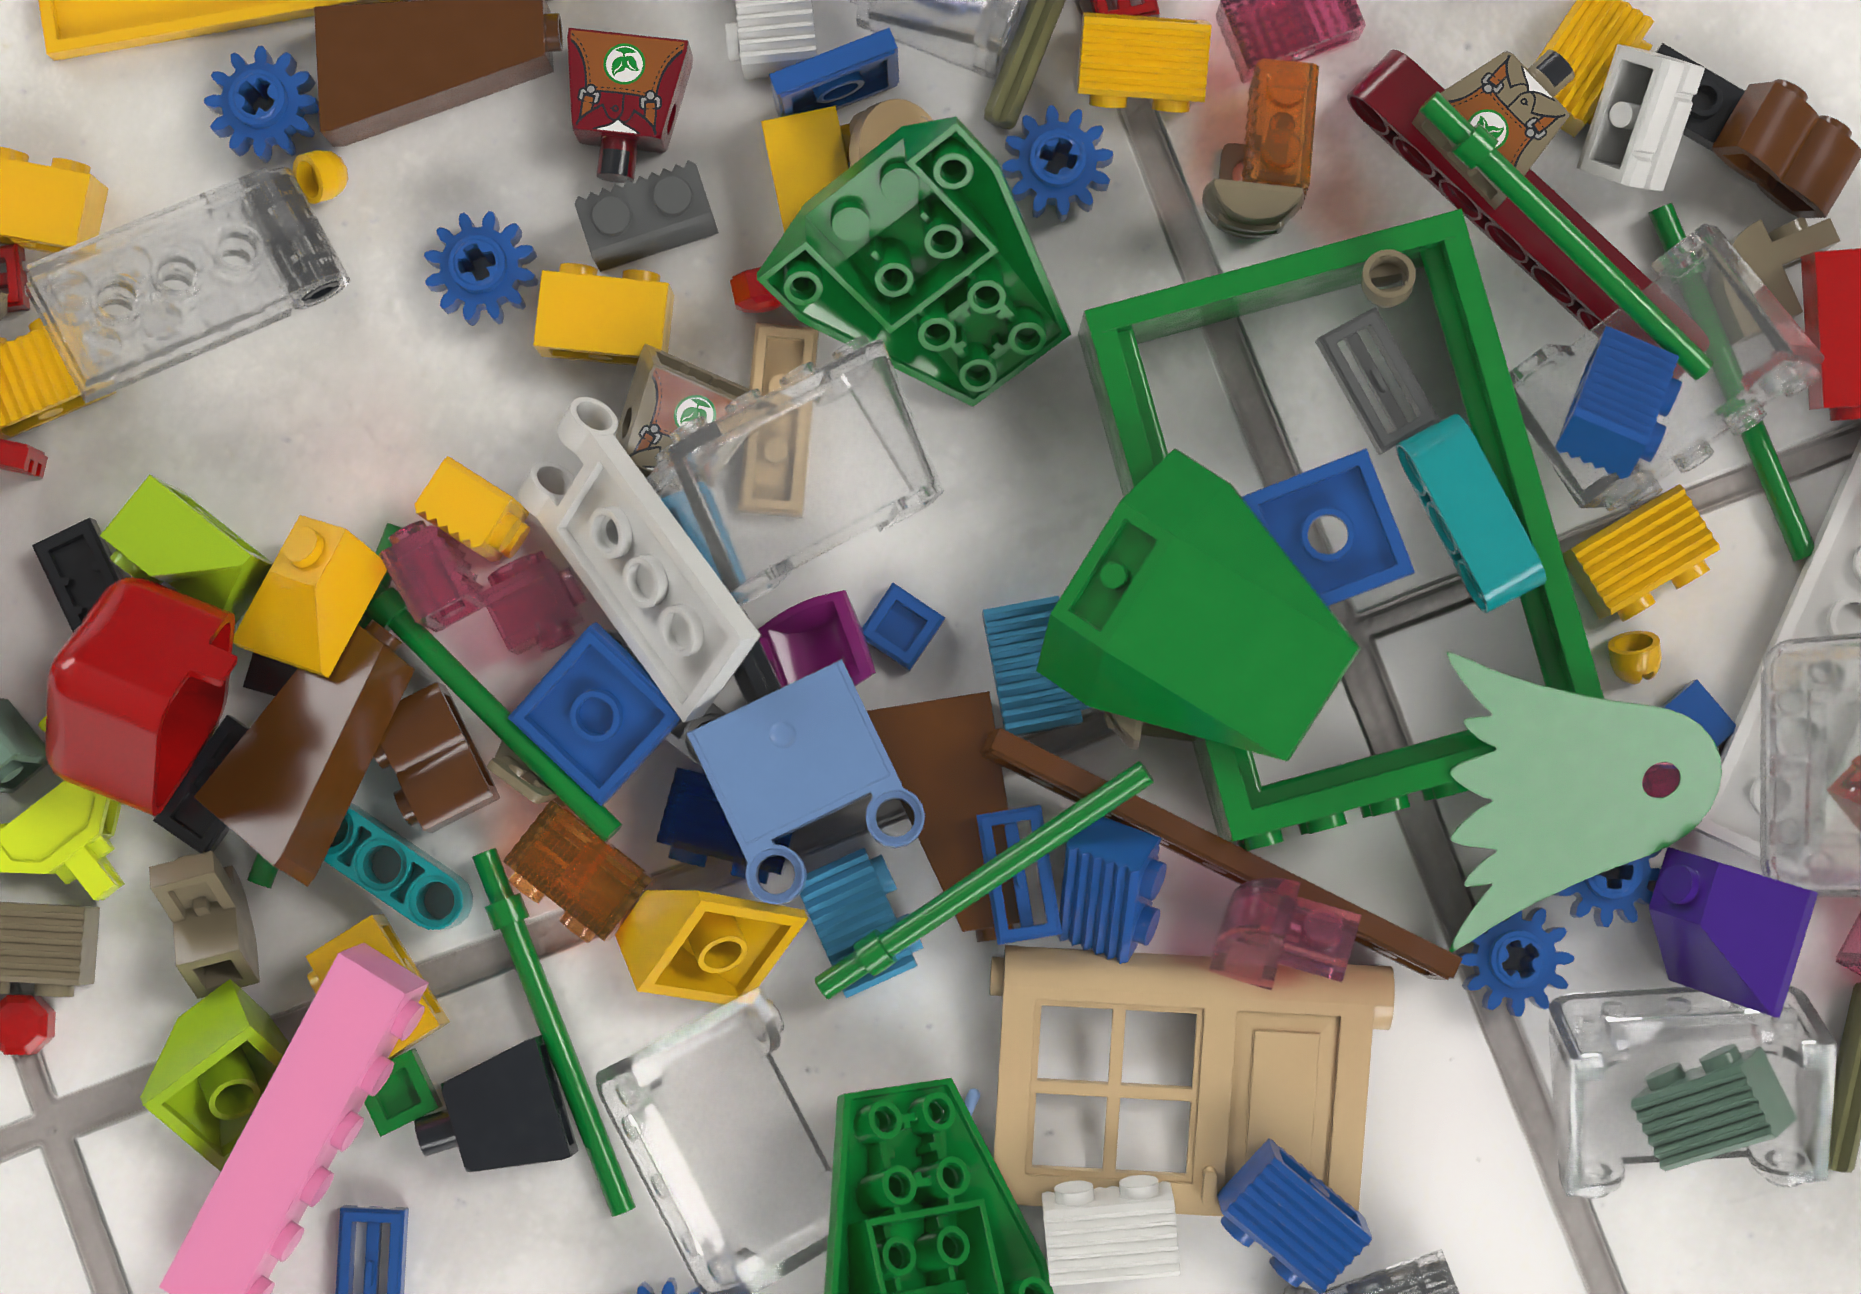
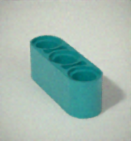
[1396,414,1546,613]
[324,803,473,930]

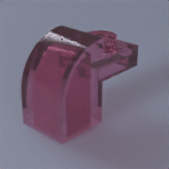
[1209,878,1361,991]

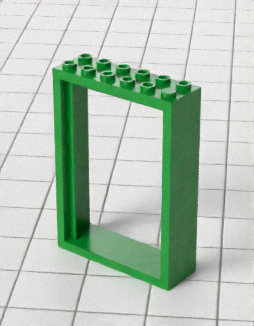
[1078,208,1604,851]

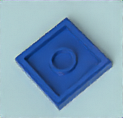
[769,27,899,117]
[507,622,682,806]

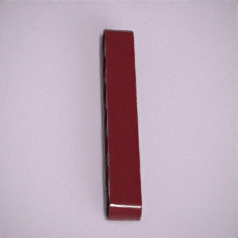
[1347,49,1710,379]

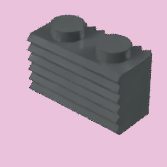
[574,160,719,272]

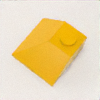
[233,515,390,678]
[615,890,808,1007]

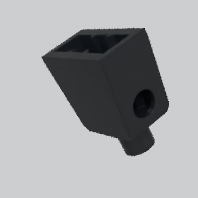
[414,1035,579,1172]

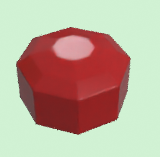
[730,267,783,313]
[0,994,56,1055]

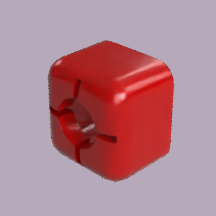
[45,577,238,816]

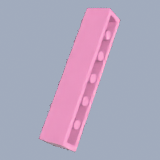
[159,943,429,1294]

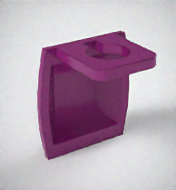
[757,590,876,688]

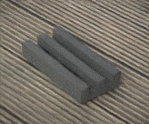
[1315,307,1440,455]

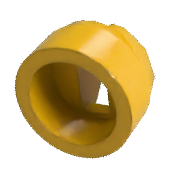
[293,150,349,204]
[1608,631,1662,684]

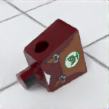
[567,28,693,183]

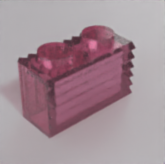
[1215,0,1366,84]
[379,520,490,632]

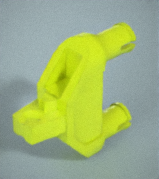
[0,715,125,901]

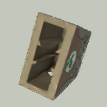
[1412,50,1575,210]
[616,343,763,498]

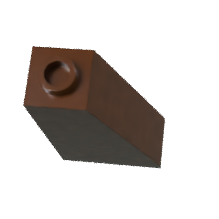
[314,0,563,147]
[194,619,415,887]
[867,691,1020,942]

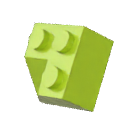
[100,474,273,624]

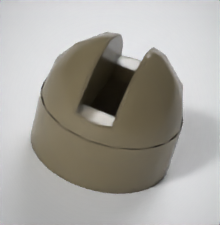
[1361,250,1416,308]

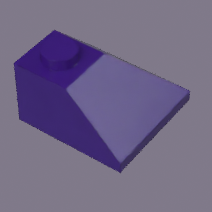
[1648,847,1819,1019]

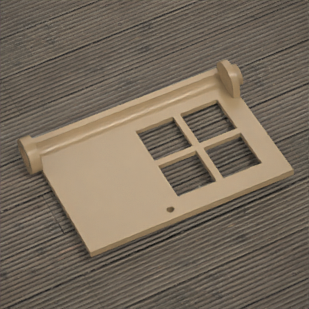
[990,945,1395,1217]

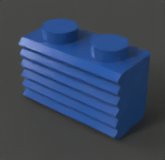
[1555,326,1682,479]
[1057,817,1167,964]
[1217,1138,1372,1294]

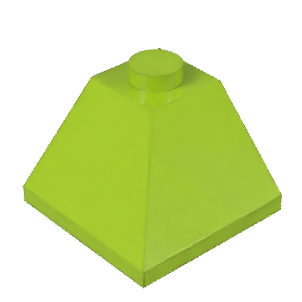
[140,979,290,1172]

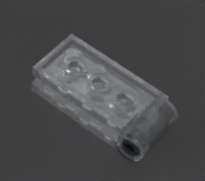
[26,167,350,404]

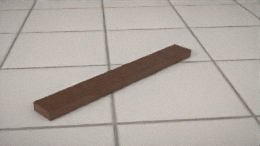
[980,728,1463,980]

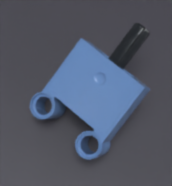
[686,608,925,905]

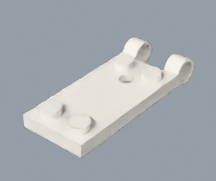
[518,397,761,723]

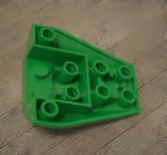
[757,116,1071,407]
[1036,448,1361,761]
[824,1078,1054,1294]

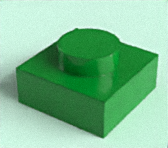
[364,1048,443,1137]

